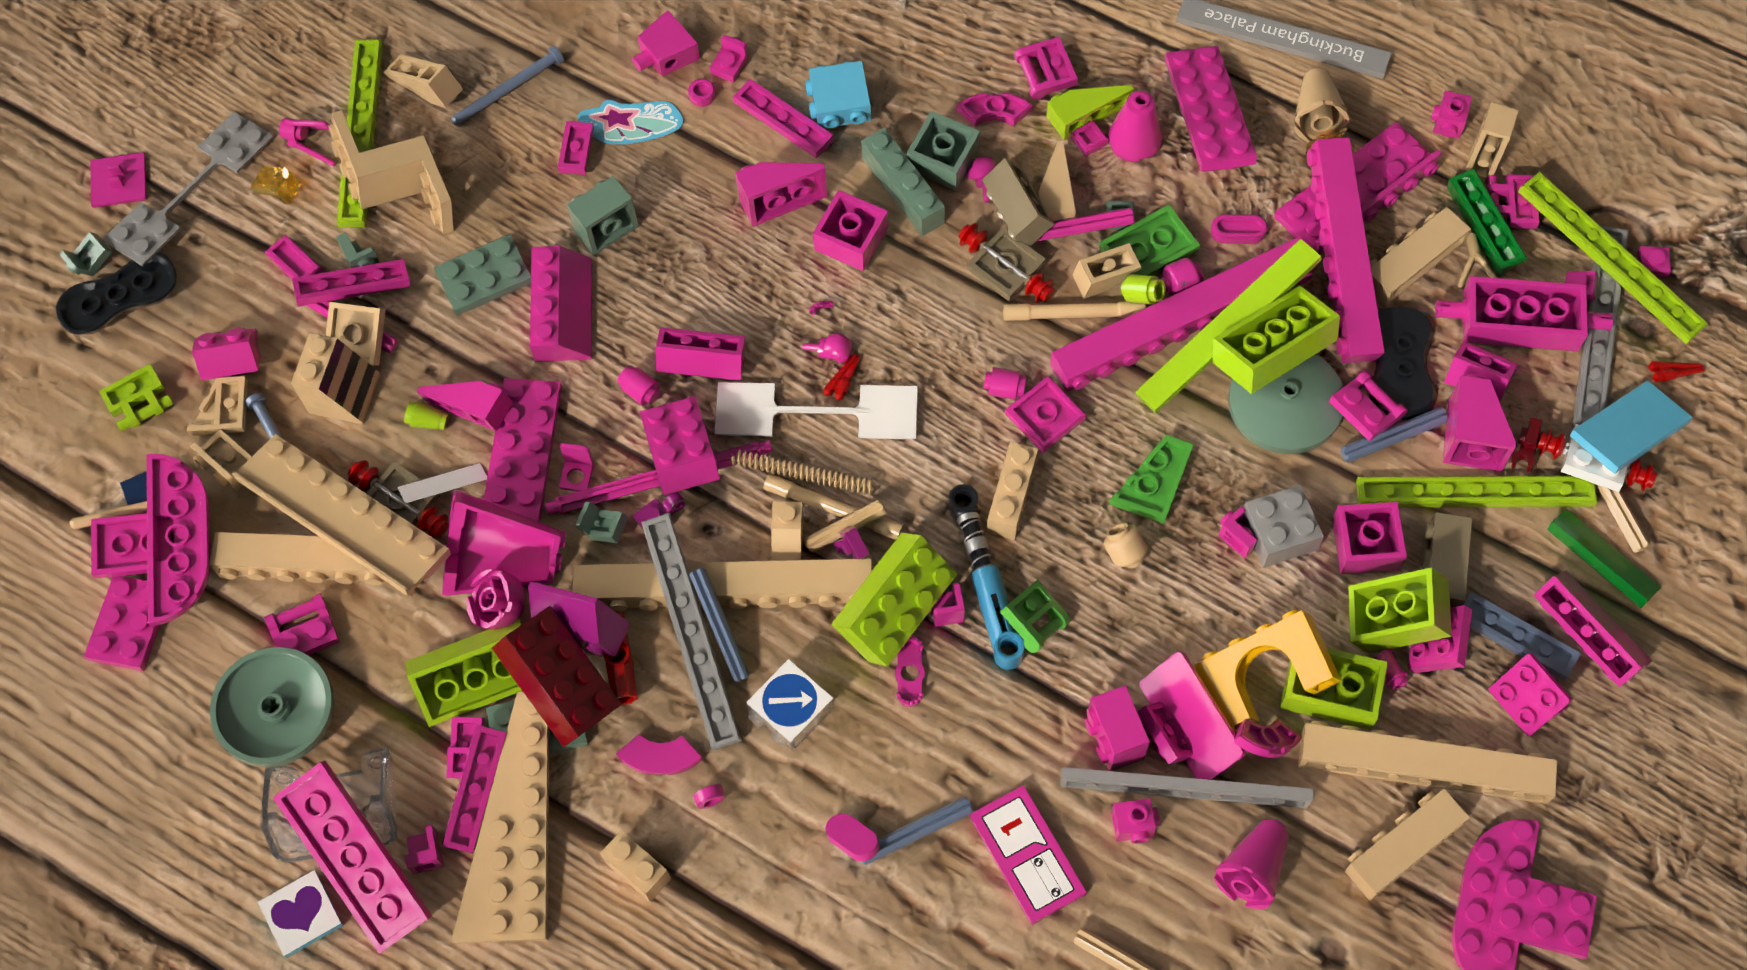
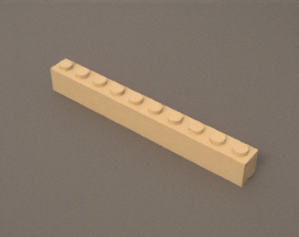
[572,559,872,612]

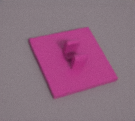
[90,152,147,208]

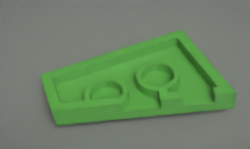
[1109,435,1194,524]

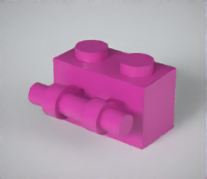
[192,328,261,381]
[1444,341,1518,402]

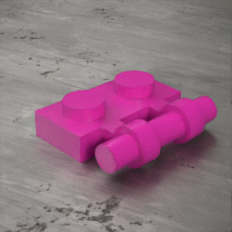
[1485,174,1540,229]

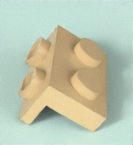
[190,429,252,492]

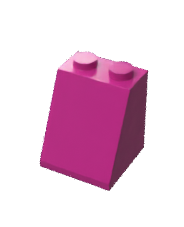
[1443,375,1516,472]

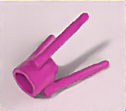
[279,118,336,166]

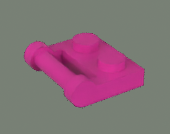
[1014,37,1078,100]
[1329,370,1408,442]
[264,593,340,656]

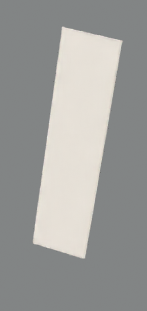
[397,463,487,503]

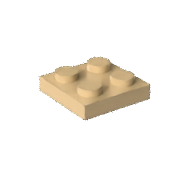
[326,302,386,365]

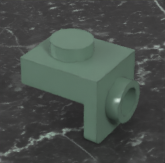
[59,232,112,276]
[575,502,628,543]

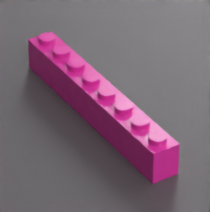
[1307,137,1385,364]

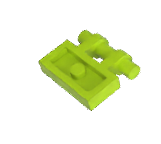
[99,364,173,432]

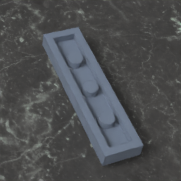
[1463,591,1581,681]

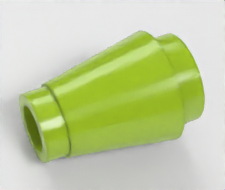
[404,400,449,430]

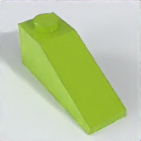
[1046,85,1134,140]

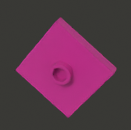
[1005,376,1087,453]

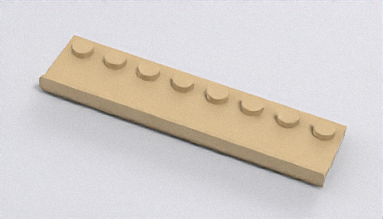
[232,434,451,597]

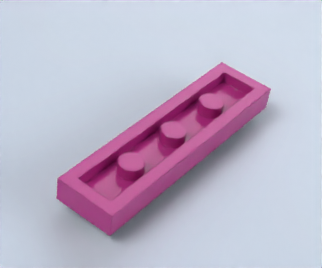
[733,79,834,159]
[291,259,410,307]
[441,725,506,854]

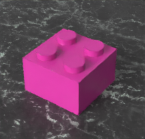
[813,190,889,271]
[1332,502,1407,574]
[1084,685,1150,771]

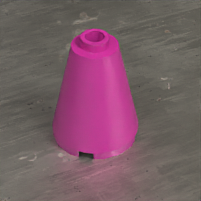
[1108,91,1163,162]
[1214,819,1289,909]

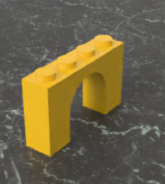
[1194,610,1342,733]

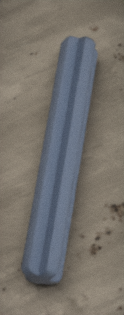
[1340,407,1448,463]
[690,568,749,682]
[862,797,973,865]

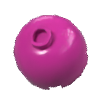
[466,569,526,630]

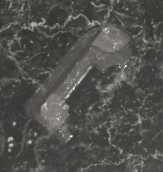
[260,748,397,862]

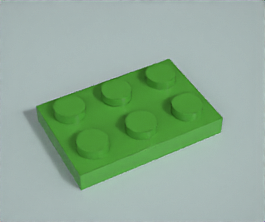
[1099,205,1200,276]

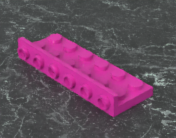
[1274,122,1442,255]

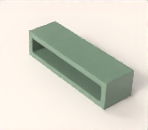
[861,128,945,236]

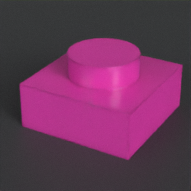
[1637,246,1671,278]
[1565,270,1598,301]

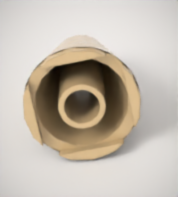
[1294,68,1350,143]

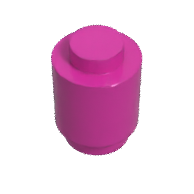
[617,365,660,406]
[983,367,1026,400]

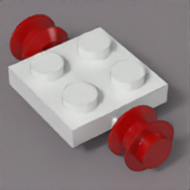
[1536,424,1657,492]

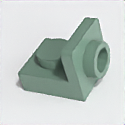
[336,232,380,268]

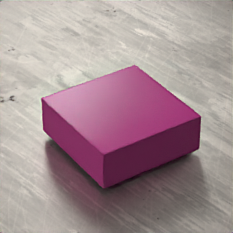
[1070,120,1108,157]

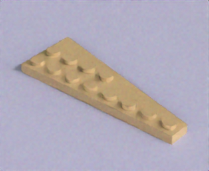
[452,692,549,944]

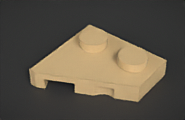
[187,376,248,436]

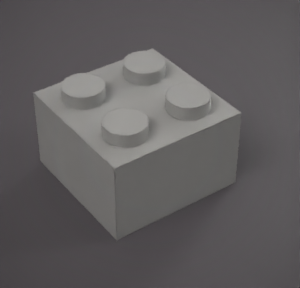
[1243,485,1324,568]

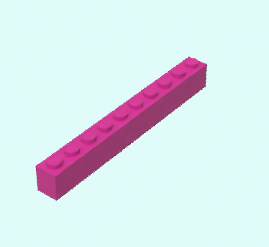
[1050,237,1315,392]

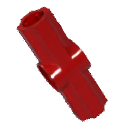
[603,612,638,706]

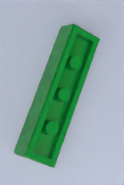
[1447,168,1527,277]
[1547,509,1661,608]

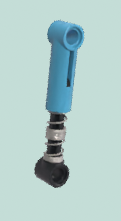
[949,484,1025,670]

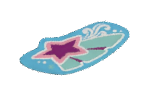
[578,100,683,144]

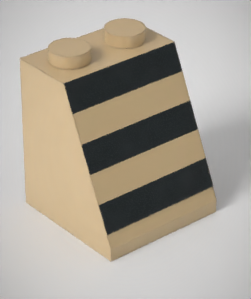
[291,333,380,424]

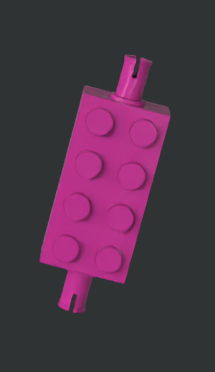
[1435,276,1613,351]

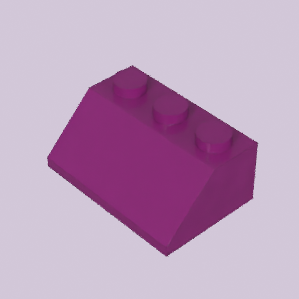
[528,581,630,657]

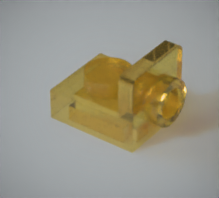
[250,166,301,204]

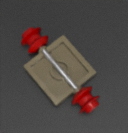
[958,223,1055,303]
[348,460,449,538]

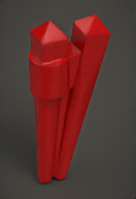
[823,354,861,400]
[1648,361,1705,383]

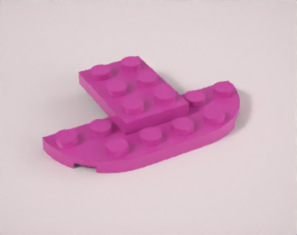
[91,454,211,626]
[1452,819,1597,970]

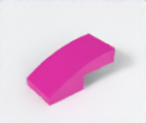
[446,717,485,778]

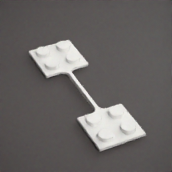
[715,382,917,439]

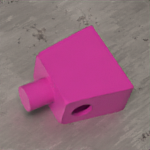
[632,10,700,75]

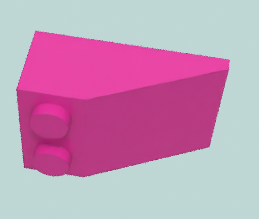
[735,162,828,227]

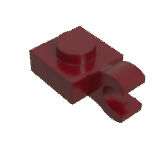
[1511,417,1542,472]

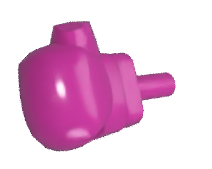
[967,156,996,203]
[802,333,852,363]

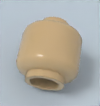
[1104,523,1148,568]

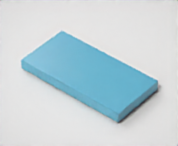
[1570,381,1693,474]

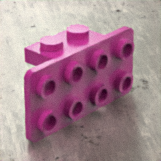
[1137,652,1246,780]

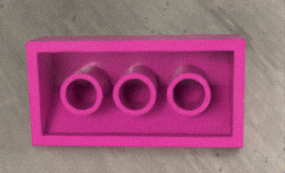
[530,246,592,362]

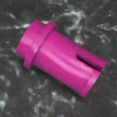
[1374,649,1408,690]

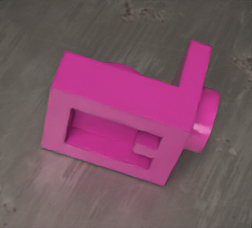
[709,35,749,83]
[1219,506,1257,559]

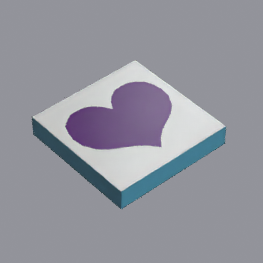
[258,870,344,958]

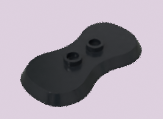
[56,253,177,335]
[1369,307,1437,420]

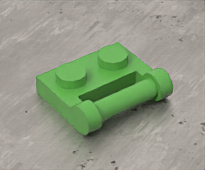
[1000,580,1070,653]

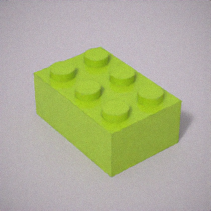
[1348,567,1452,653]
[1280,647,1388,730]

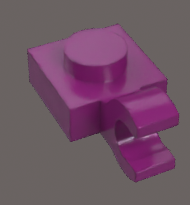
[632,491,686,531]
[833,526,869,559]

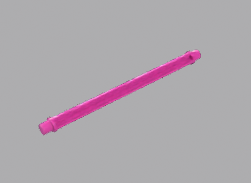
[545,440,773,515]

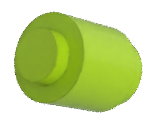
[1121,274,1165,304]

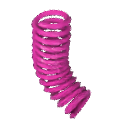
[809,300,833,315]

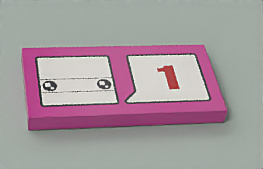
[969,785,1087,925]

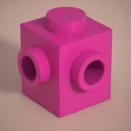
[1431,90,1472,139]
[1111,798,1160,844]

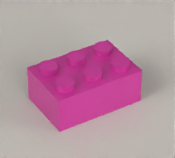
[640,396,720,495]

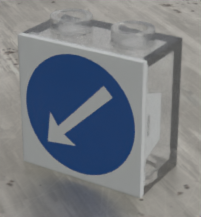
[746,659,834,751]

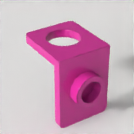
[559,443,594,492]

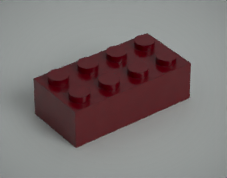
[491,606,622,747]

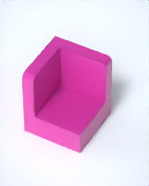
[932,583,965,627]
[404,824,444,875]

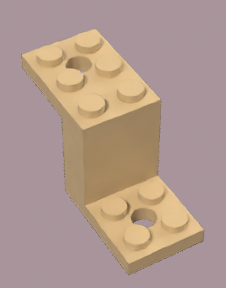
[328,110,454,235]

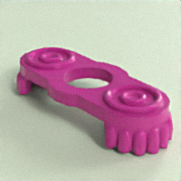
[895,635,925,707]

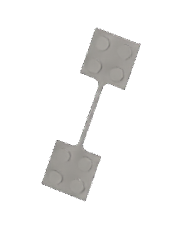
[102,112,274,267]

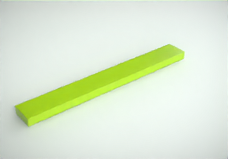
[336,39,383,228]
[1518,171,1708,344]
[1135,239,1322,414]
[1356,476,1597,508]

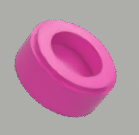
[688,79,716,107]
[693,784,726,809]

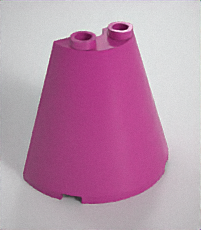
[442,490,566,596]

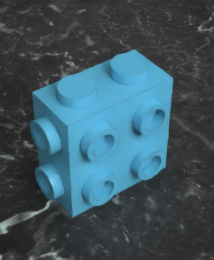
[805,61,871,129]

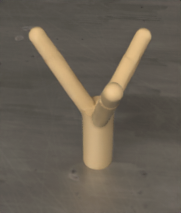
[1457,233,1498,288]

